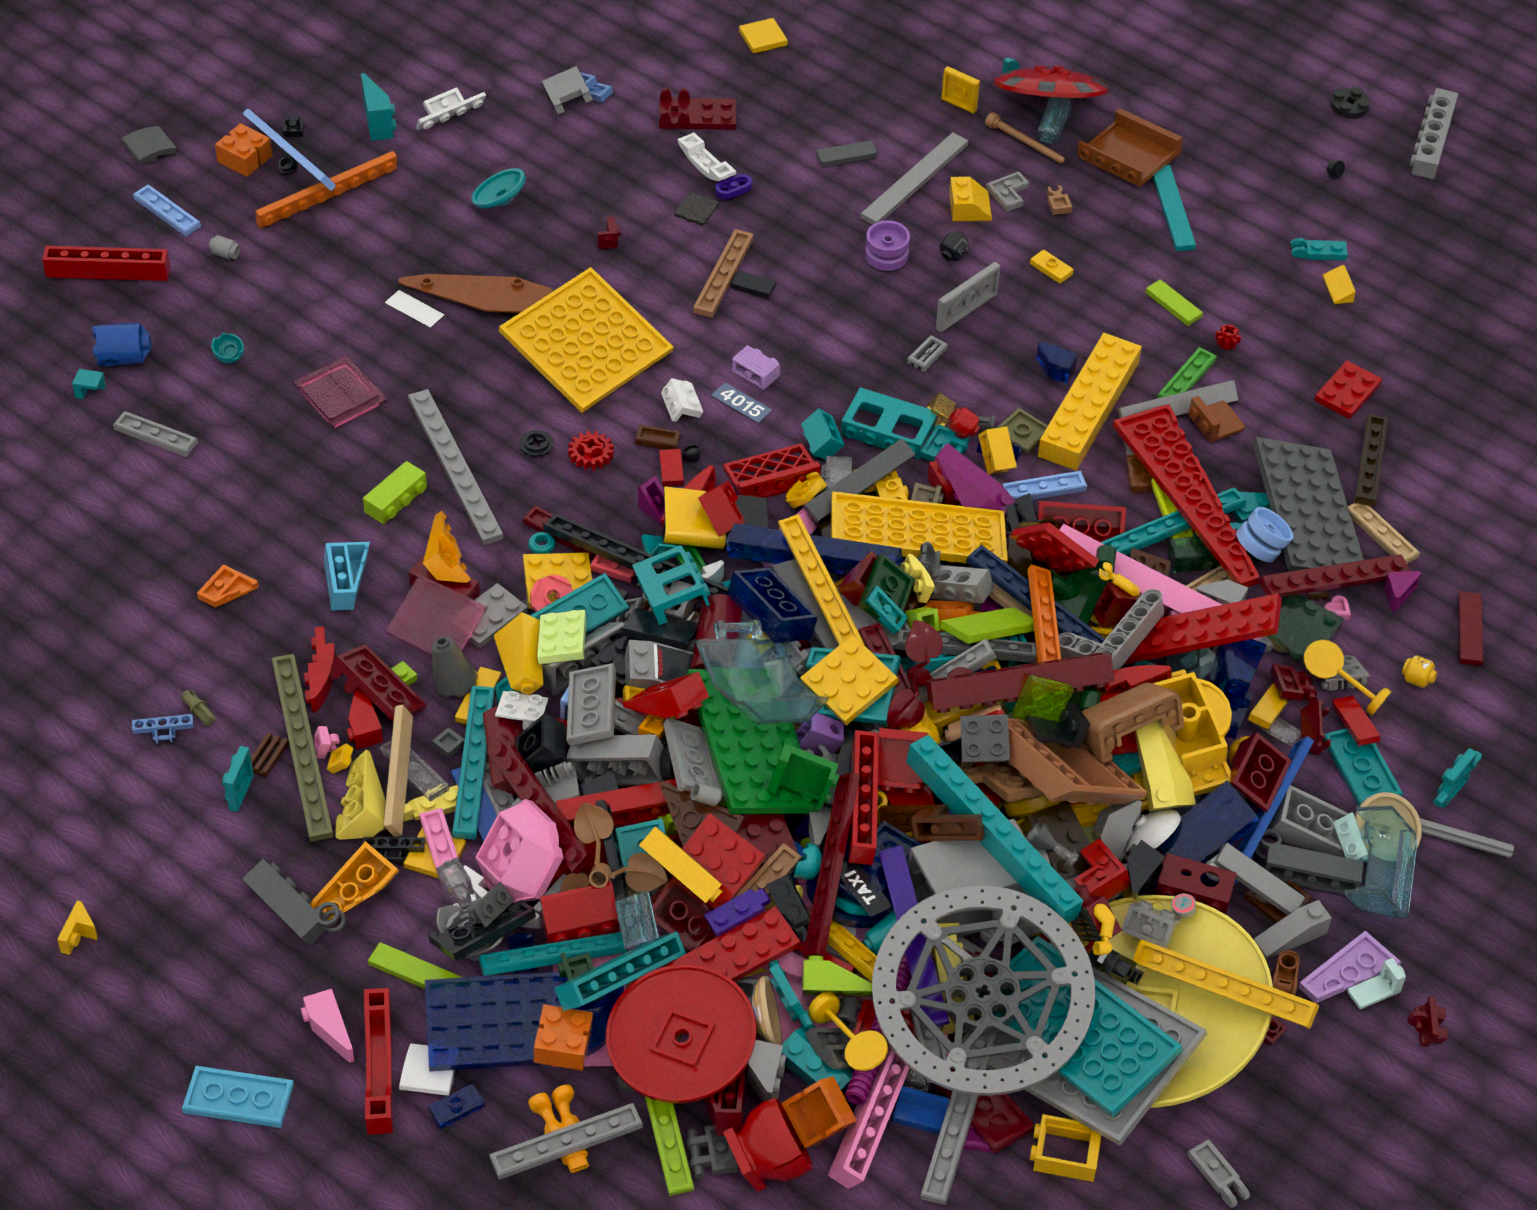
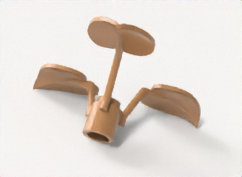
[561,803,668,892]

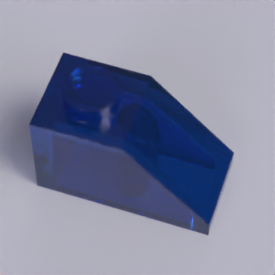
[1036,340,1078,383]

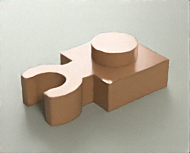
[1047,185,1072,215]

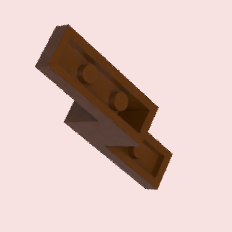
[879,804,985,841]

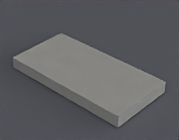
[936,262,1000,332]
[567,663,616,746]

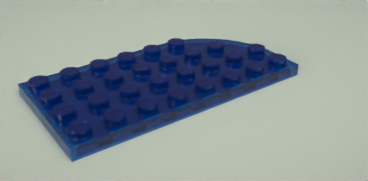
[425,972,624,1072]

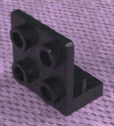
[1025,702,1090,749]

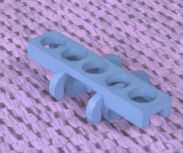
[132,714,194,744]

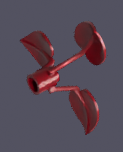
[887,620,973,728]

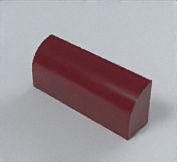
[690,594,744,670]
[483,707,524,797]

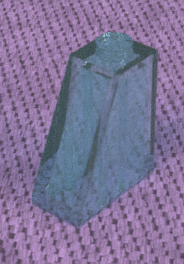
[1038,97,1072,144]

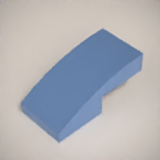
[580,72,613,103]

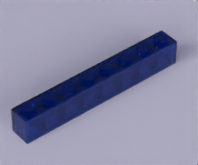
[726,523,903,575]

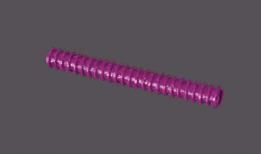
[845,953,912,1105]

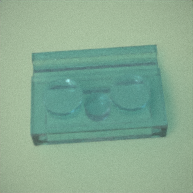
[615,891,659,949]

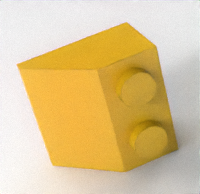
[949,177,992,221]

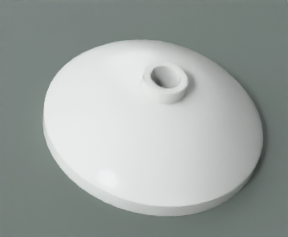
[1124,809,1181,860]

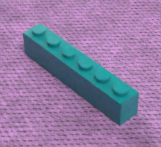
[554,931,686,1011]

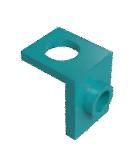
[641,534,678,561]

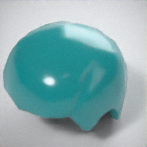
[211,333,244,364]
[793,843,822,880]

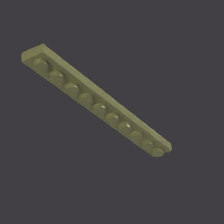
[272,654,333,842]

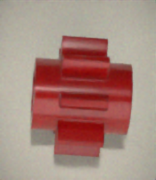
[1215,324,1241,350]

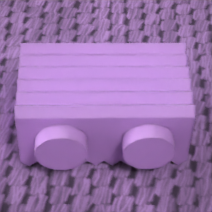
[732,345,780,390]

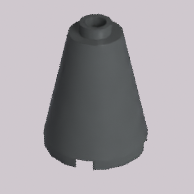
[432,636,478,698]

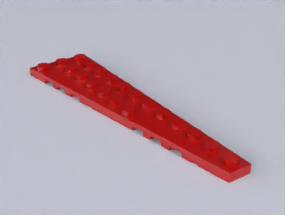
[1113,404,1260,587]

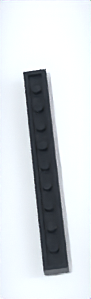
[543,513,739,601]

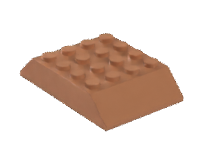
[1007,718,1147,806]

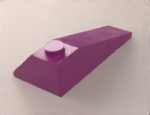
[935,443,1015,515]

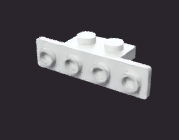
[416,88,486,130]

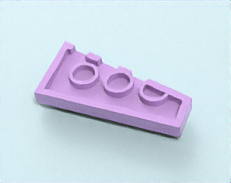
[1298,931,1401,1003]

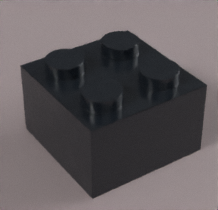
[515,713,567,777]

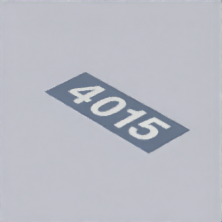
[711,382,772,423]

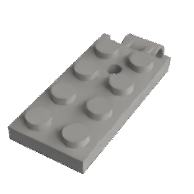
[663,718,723,806]

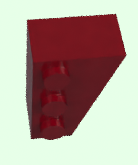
[703,1067,747,1136]

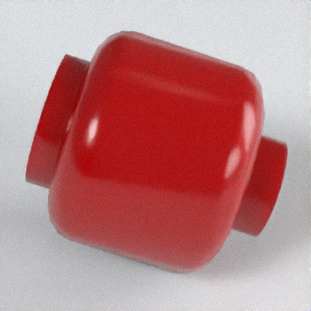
[948,407,980,438]

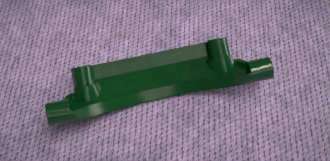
[1034,545,1117,711]

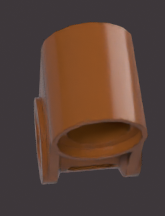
[1272,950,1300,995]

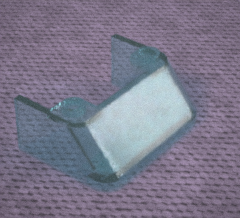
[1345,805,1417,919]

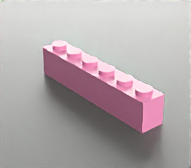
[828,1045,910,1189]

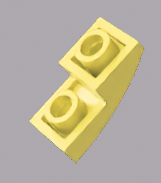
[900,554,935,603]

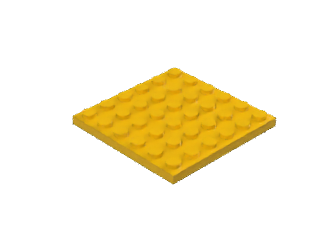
[499,267,673,413]

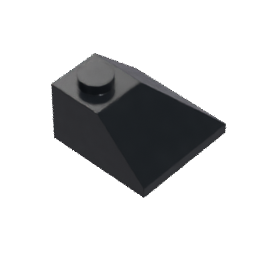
[1126,840,1165,899]

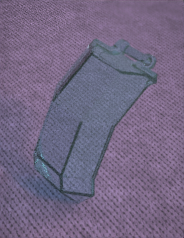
[695,620,828,725]

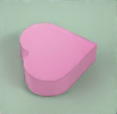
[1323,595,1351,620]

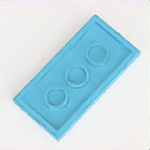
[182,1066,294,1128]

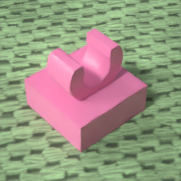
[313,726,340,759]

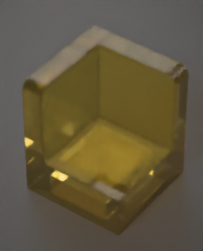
[926,392,956,426]

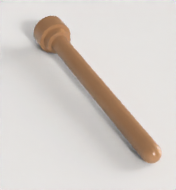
[985,112,1065,164]

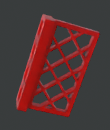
[723,443,821,498]

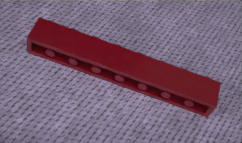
[925,652,1114,713]

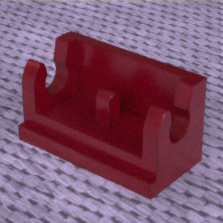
[1300,699,1331,755]

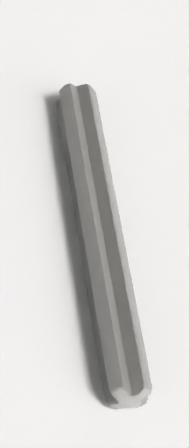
[1420,818,1514,858]

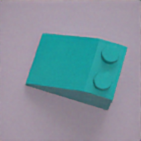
[361,73,397,141]

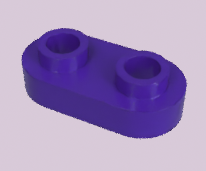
[715,174,752,200]

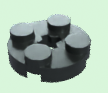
[1331,87,1370,119]

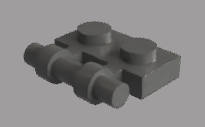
[686,1125,738,1179]

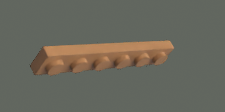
[693,229,754,318]

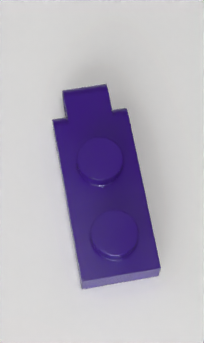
[704,888,771,937]

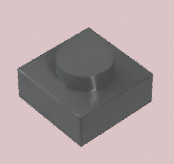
[432,727,465,758]

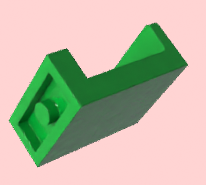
[767,744,839,810]

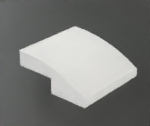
[399,1043,459,1096]

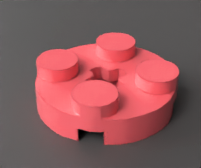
[530,575,573,612]

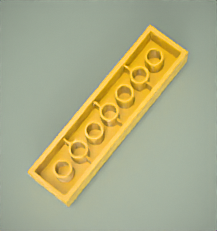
[1038,333,1142,471]

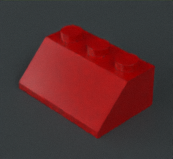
[540,881,619,944]

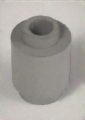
[209,235,241,260]

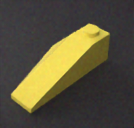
[1134,720,1196,812]
[336,749,386,840]

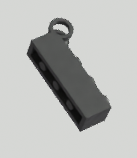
[1254,829,1364,898]
[242,859,346,947]

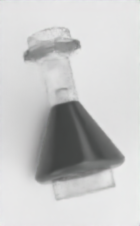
[1026,823,1079,866]

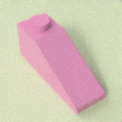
[301,989,354,1063]

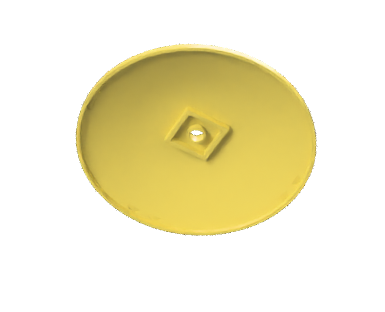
[1049,895,1273,1108]

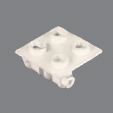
[495,691,548,730]

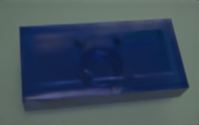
[428,1083,485,1129]

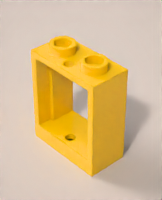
[1030,1114,1101,1182]

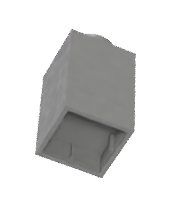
[907,819,1050,938]

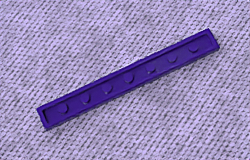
[879,845,950,1030]

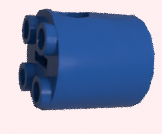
[93,322,152,366]

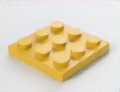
[523,553,592,609]
[800,635,899,725]

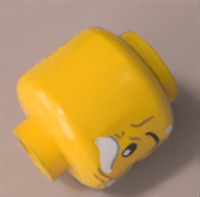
[1402,655,1438,688]

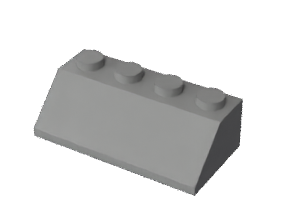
[542,622,625,696]

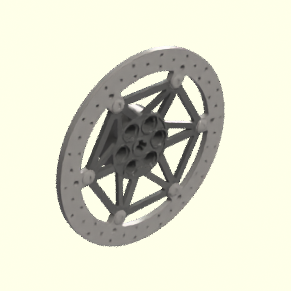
[872,885,1095,1096]

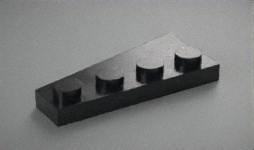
[428,900,536,962]

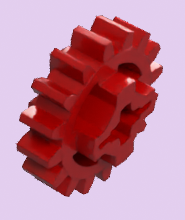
[568,431,614,471]

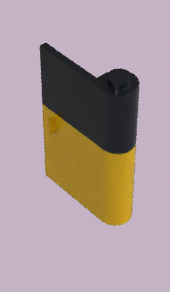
[662,487,771,553]

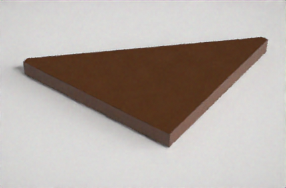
[660,781,745,846]

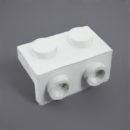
[661,378,703,422]

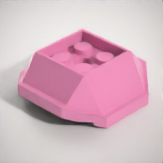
[475,799,564,903]

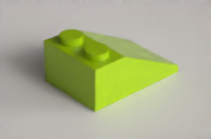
[802,956,872,997]

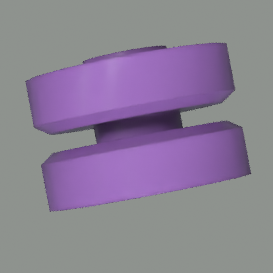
[865,221,910,271]

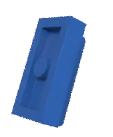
[892,1086,949,1134]

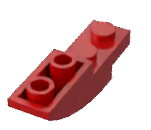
[304,627,336,713]

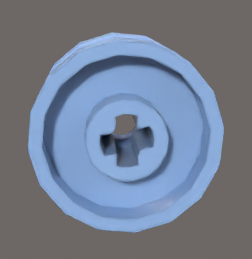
[1236,507,1293,562]

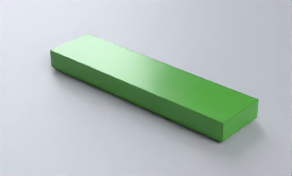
[1157,347,1217,398]

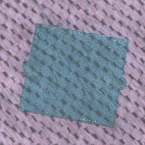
[1167,649,1200,673]

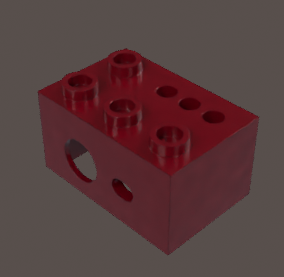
[1155,853,1237,915]

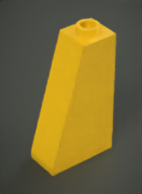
[494,612,543,695]
[639,827,722,903]

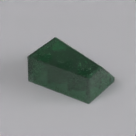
[1269,594,1344,668]

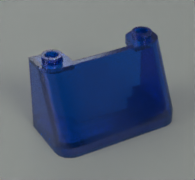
[1209,639,1267,739]

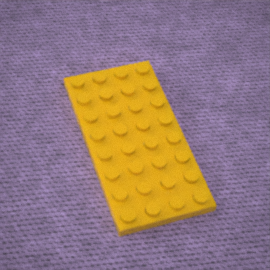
[831,491,1008,564]

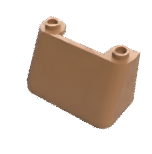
[1082,682,1184,764]

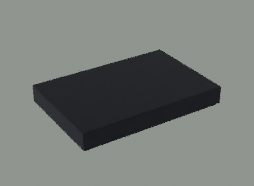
[622,608,698,650]

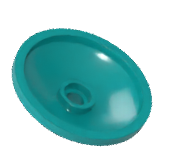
[471,168,526,209]

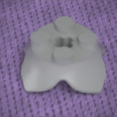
[437,898,503,961]

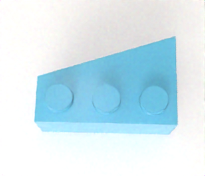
[324,542,370,611]

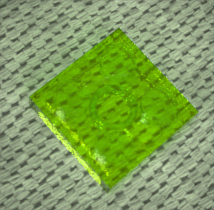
[1012,675,1074,722]

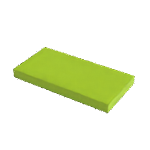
[940,607,1034,644]

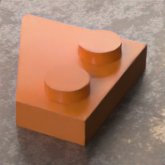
[197,564,259,608]

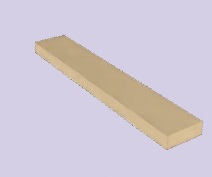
[384,705,413,837]

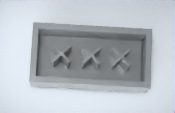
[566,734,664,786]

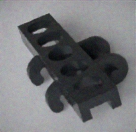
[363,837,426,865]

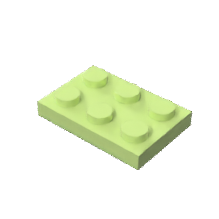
[537,610,587,664]

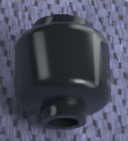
[939,231,969,261]

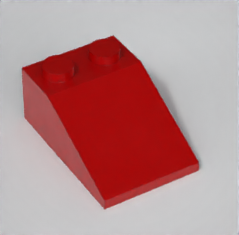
[622,671,709,719]

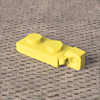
[403,785,458,822]

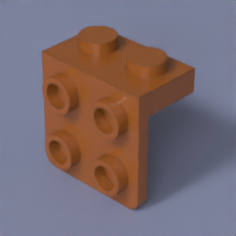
[1188,396,1245,443]

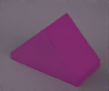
[638,476,664,524]
[1384,571,1422,612]

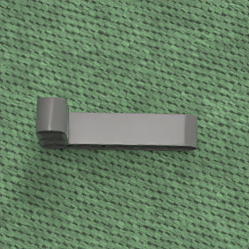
[1059,589,1164,670]

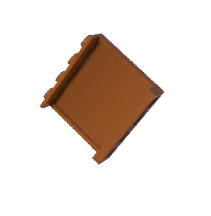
[1078,108,1182,187]

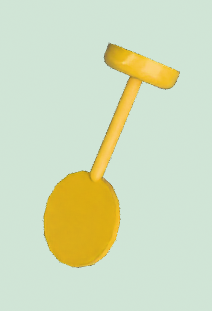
[1303,640,1391,716]
[808,991,888,1071]

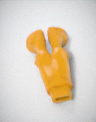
[528,1085,589,1173]

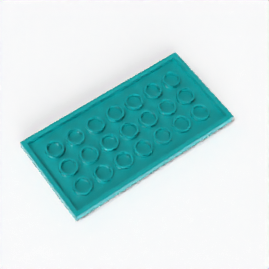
[980,936,1183,1117]

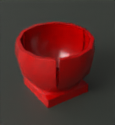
[723,1097,814,1192]

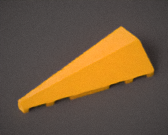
[423,510,471,583]

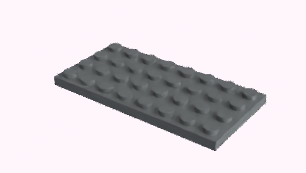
[1252,437,1364,571]

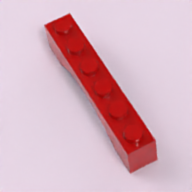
[364,988,393,1135]

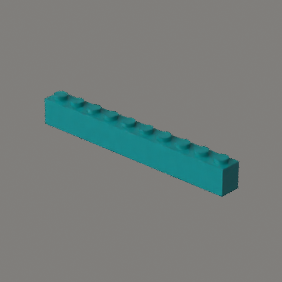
[906,735,1084,923]

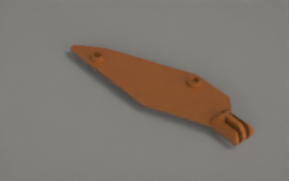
[398,274,553,313]

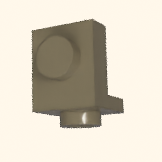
[911,482,944,504]

